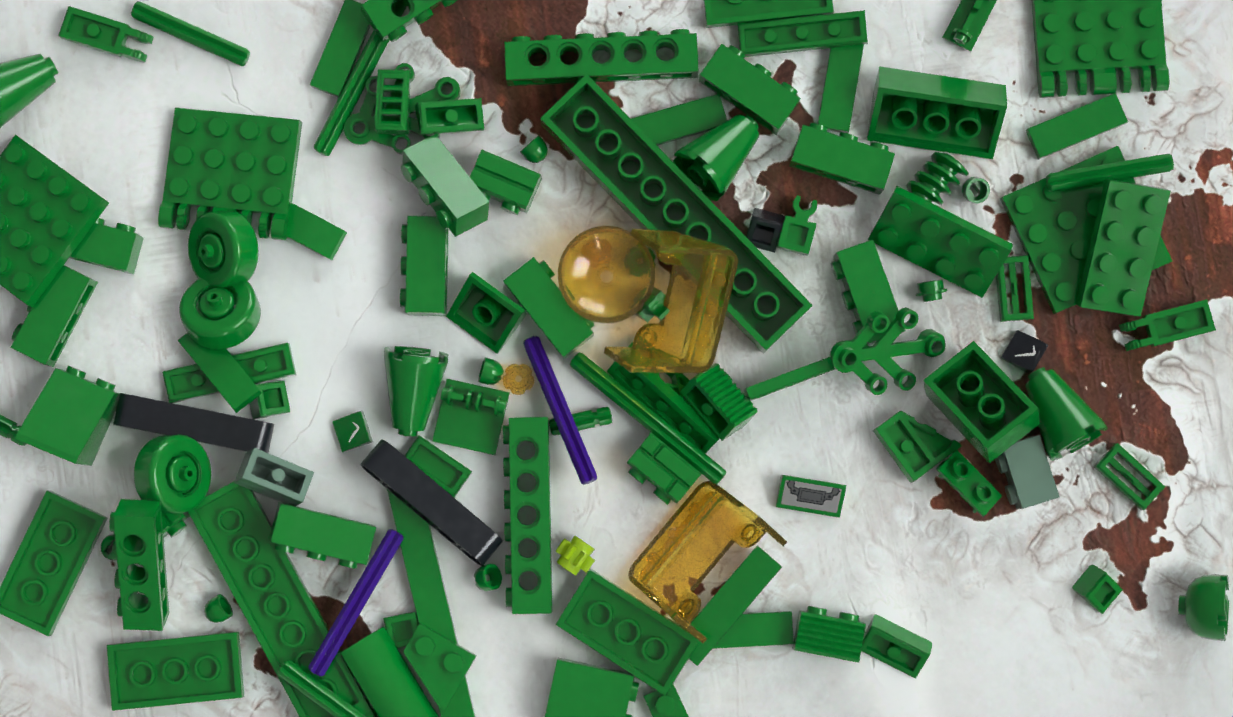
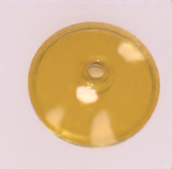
[558,226,655,324]

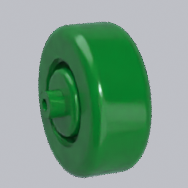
[188,210,259,288]
[179,278,261,350]
[134,435,211,514]

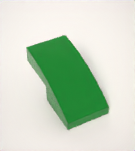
[286,203,347,260]

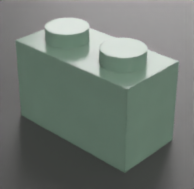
[995,435,1060,509]
[234,448,314,506]

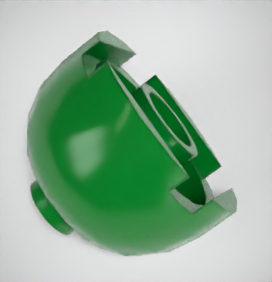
[1178,574,1229,641]

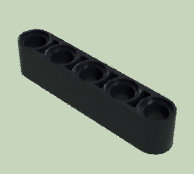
[113,393,275,453]
[360,439,503,567]

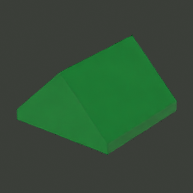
[446,272,527,354]

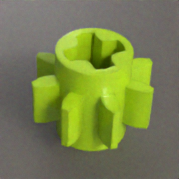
[556,536,595,576]

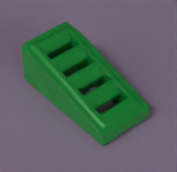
[374,70,411,135]

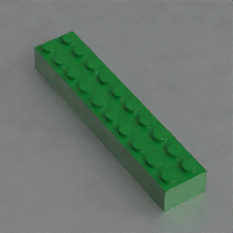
[540,74,813,354]

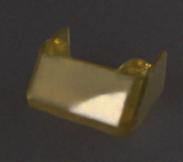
[604,229,738,373]
[628,481,787,643]

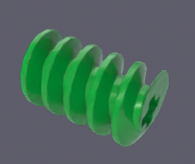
[906,152,969,205]

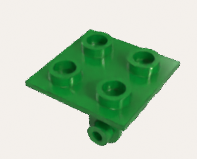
[433,379,510,455]

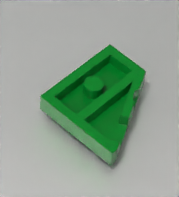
[873,411,962,483]
[403,623,477,711]

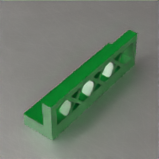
[607,335,720,454]

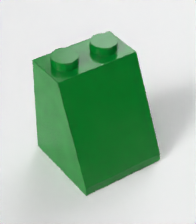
[15,366,120,466]

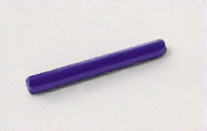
[523,336,597,485]
[308,529,403,677]

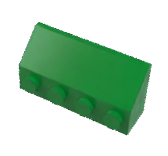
[867,66,1007,159]

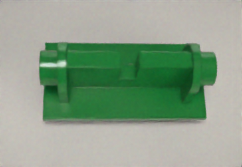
[942,0,997,52]
[936,449,1002,517]

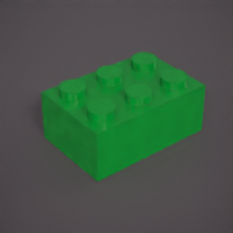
[923,341,1040,463]

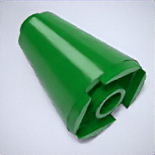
[0,54,58,128]
[673,114,759,201]
[384,346,449,436]
[1025,367,1108,461]

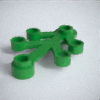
[344,63,461,155]
[830,307,946,395]

